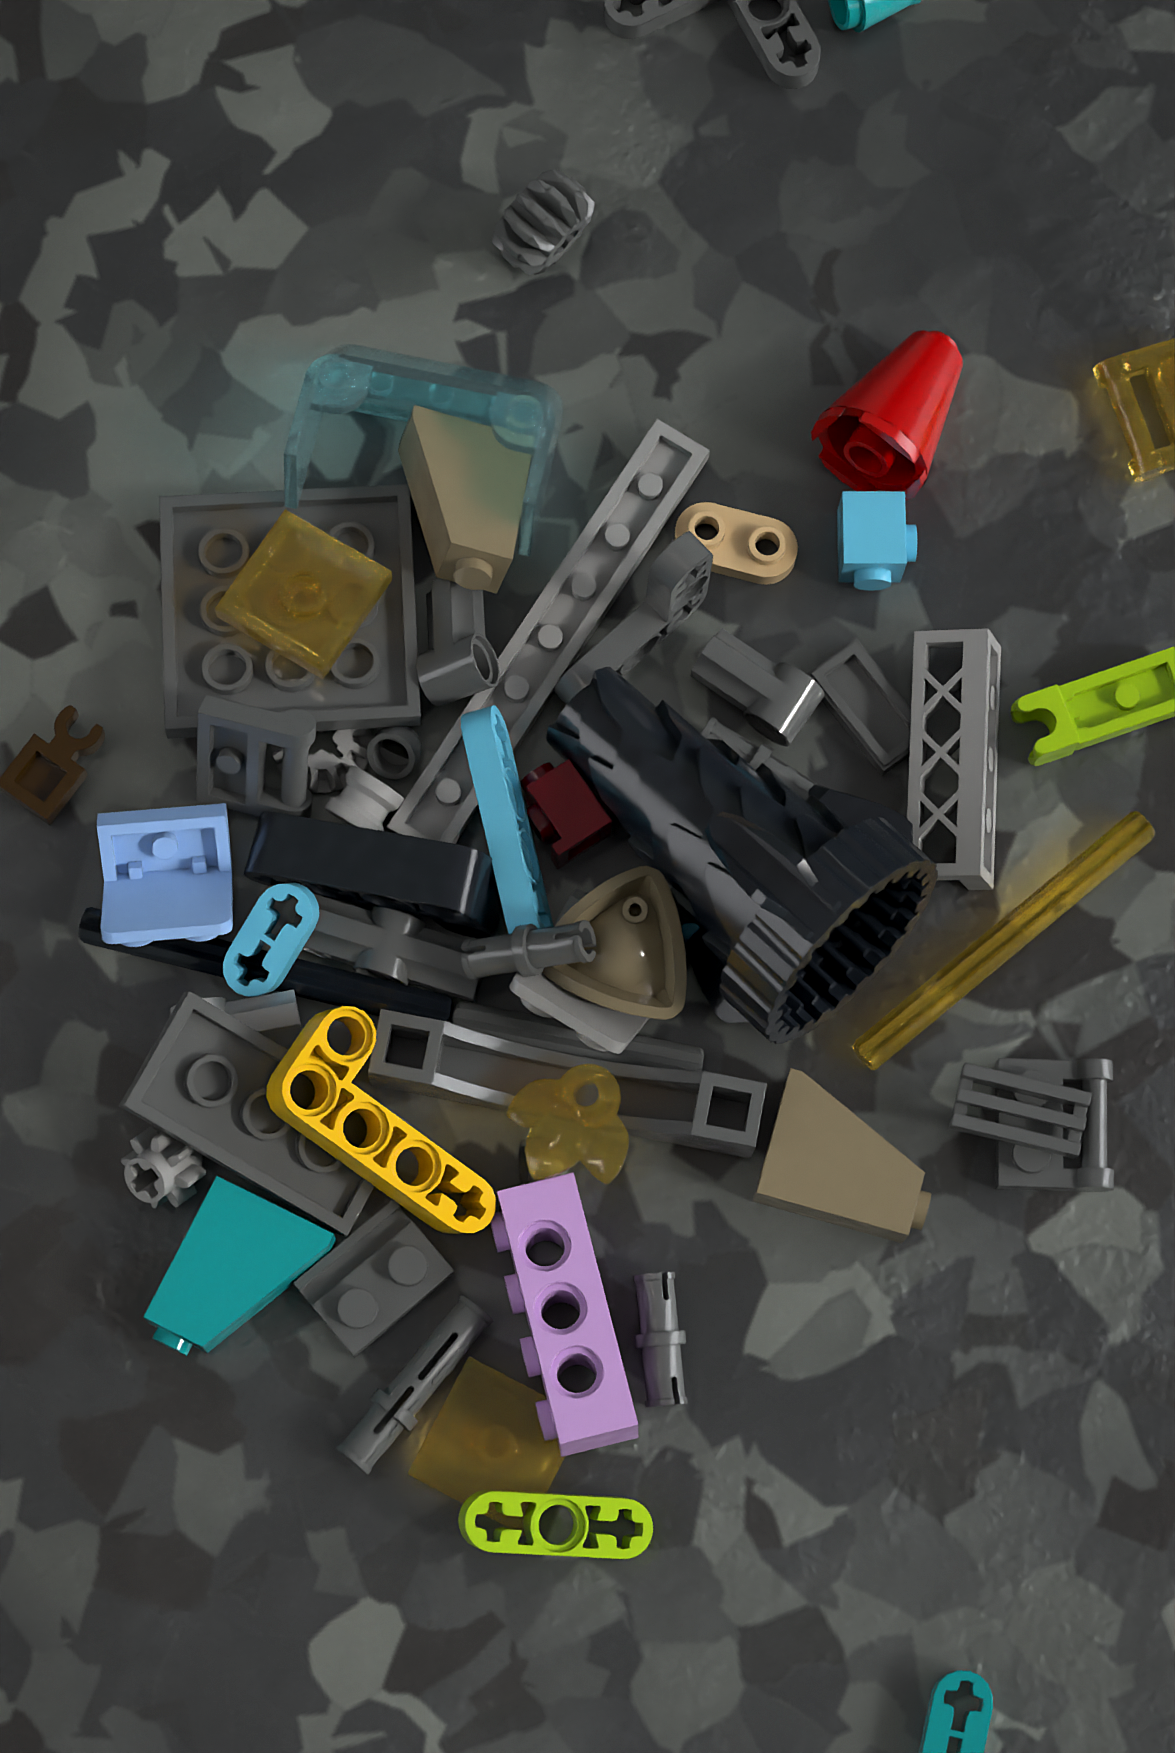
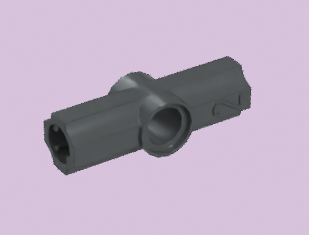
[293,894,483,1003]

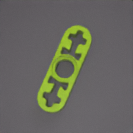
[458,1490,653,1559]

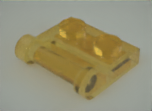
[1093,338,1175,483]

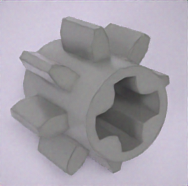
[121,1126,206,1209]

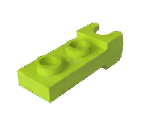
[1011,646,1175,766]

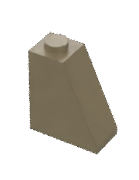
[398,405,534,594]
[752,1068,931,1243]

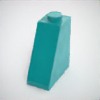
[143,1176,337,1356]

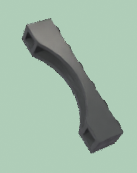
[368,1009,767,1159]

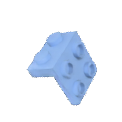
[97,803,233,947]

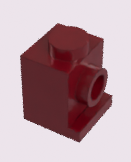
[520,759,612,869]

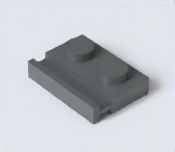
[293,1200,455,1358]

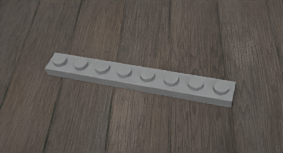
[387,419,710,844]

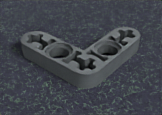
[603,0,821,90]
[553,531,713,705]

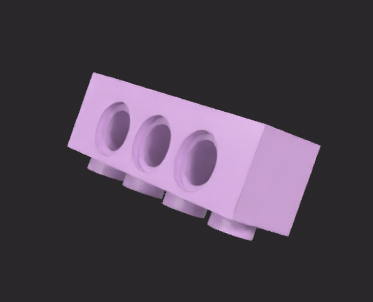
[490,1172,638,1457]

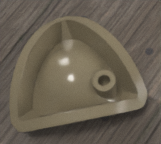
[542,866,687,1020]

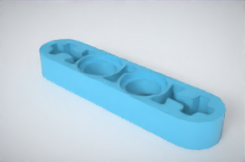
[461,705,553,934]

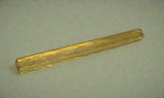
[852,811,1155,1070]

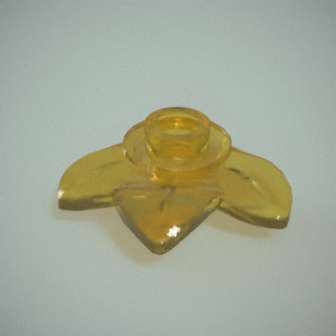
[506,1064,629,1185]

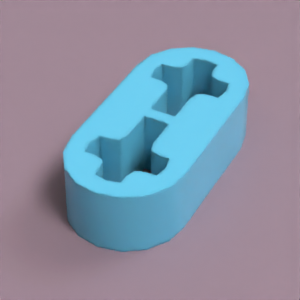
[223,883,319,997]

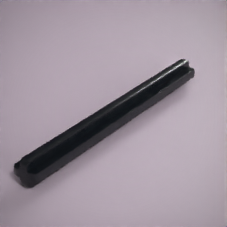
[78,907,453,1022]

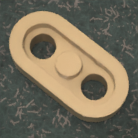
[674,502,798,585]

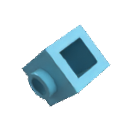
[837,491,917,591]

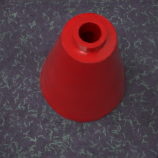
[811,330,963,501]

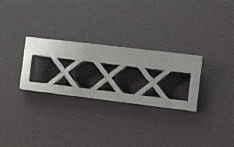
[907,628,1001,890]

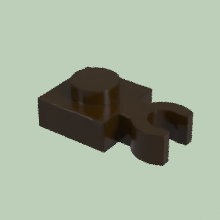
[0,705,105,825]

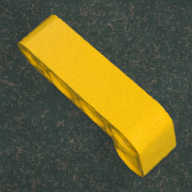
[266,1006,496,1234]

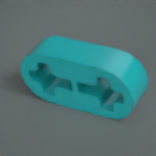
[919,1670,993,1753]

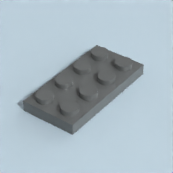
[119,991,410,1236]

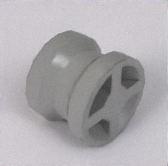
[324,765,405,831]

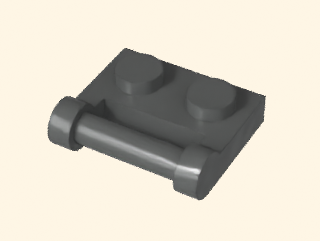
[196,695,316,818]
[995,1058,1114,1192]

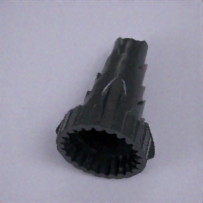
[546,667,938,1044]

